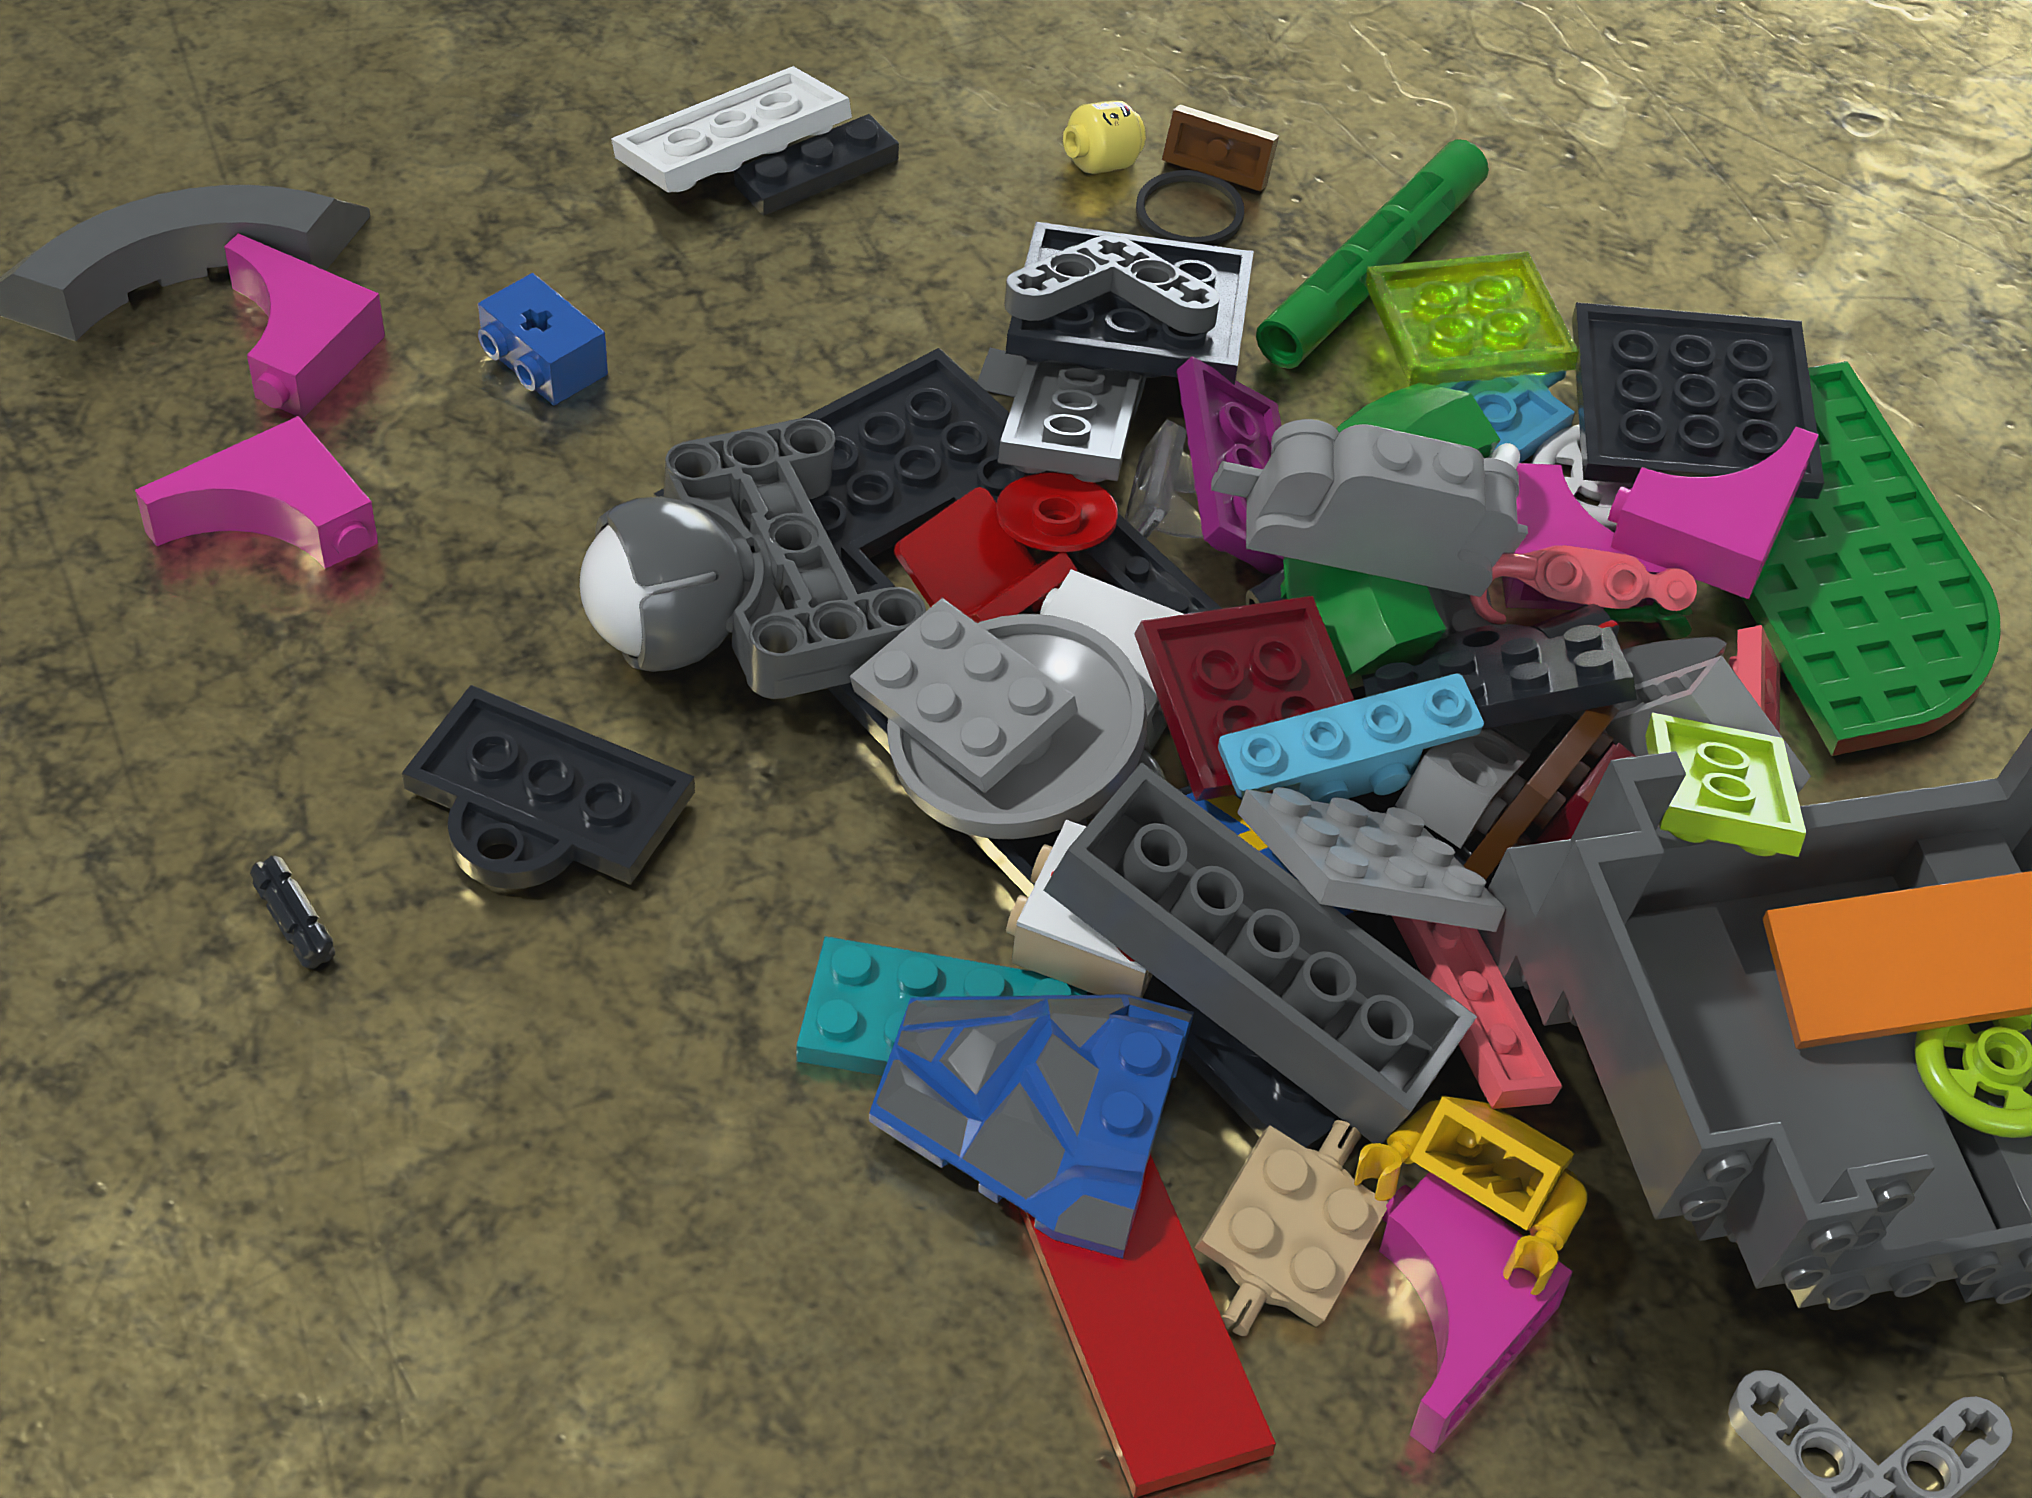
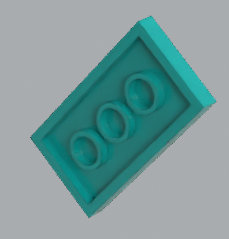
[796,936,1088,1076]

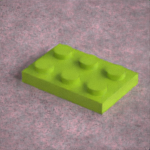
[1645,713,1806,857]

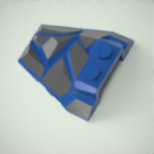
[869,994,1194,1259]

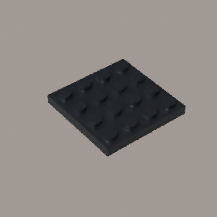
[1005,222,1254,385]
[1572,302,1824,499]

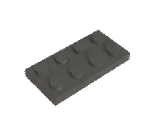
[998,360,1143,482]

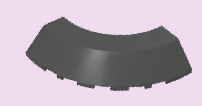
[0,185,370,341]

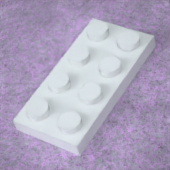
[611,66,852,192]

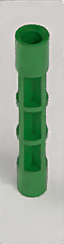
[1256,139,1489,369]

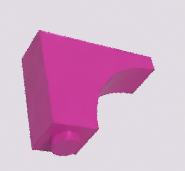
[224,233,385,419]
[135,416,378,569]
[1608,427,1819,599]
[1502,463,1696,610]
[1379,1172,1573,1453]

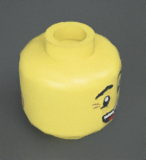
[1063,100,1146,174]

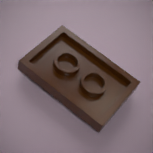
[1463,705,1620,880]

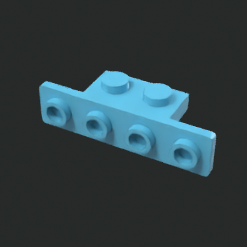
[1218,674,1484,804]

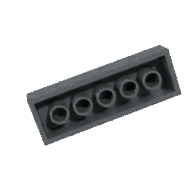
[1043,762,1477,1144]

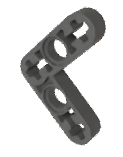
[1004,235,1220,334]

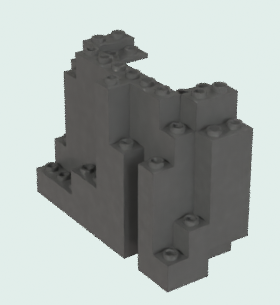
[1477,728,2032,1310]

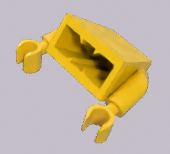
[1354,1096,1587,1295]

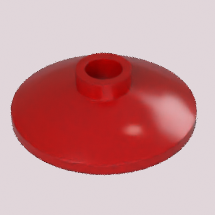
[996,473,1118,552]

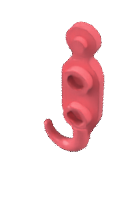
[1470,545,1697,625]

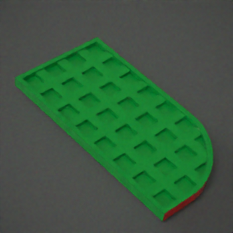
[1742,361,2001,756]

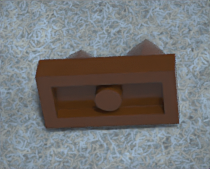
[1162,105,1279,191]

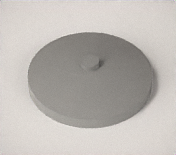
[887,614,1148,839]

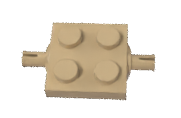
[1195,1120,1388,1336]

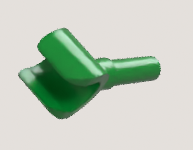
[1604,601,1693,639]

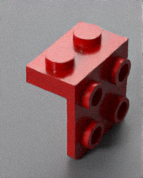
[894,487,1077,623]

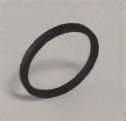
[1136,170,1244,246]

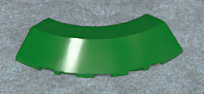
[1280,383,1501,690]

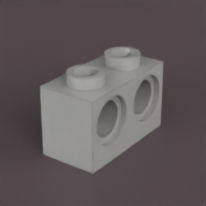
[1395,729,1530,849]

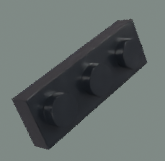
[734,114,899,216]

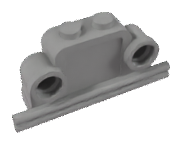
[1211,419,1528,597]

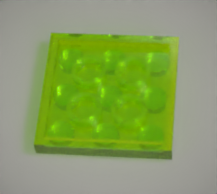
[1366,251,1579,386]

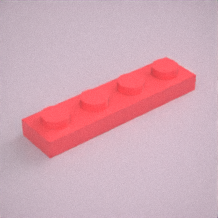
[1392,916,1562,1109]

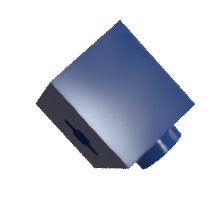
[478,273,608,406]

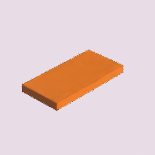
[1763,871,2032,1049]

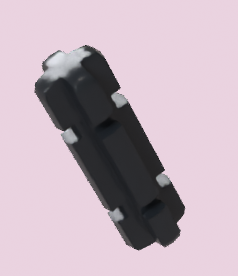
[250,856,336,969]

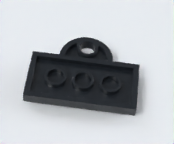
[1362,624,1637,730]
[402,685,695,889]

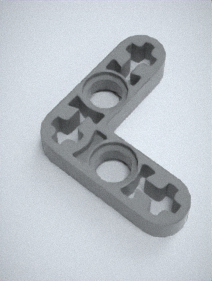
[1728,1370,2013,1498]

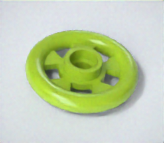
[1915,1014,2032,1138]

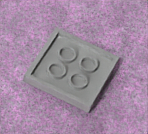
[1238,787,1506,932]

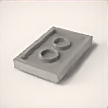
[850,598,1078,793]

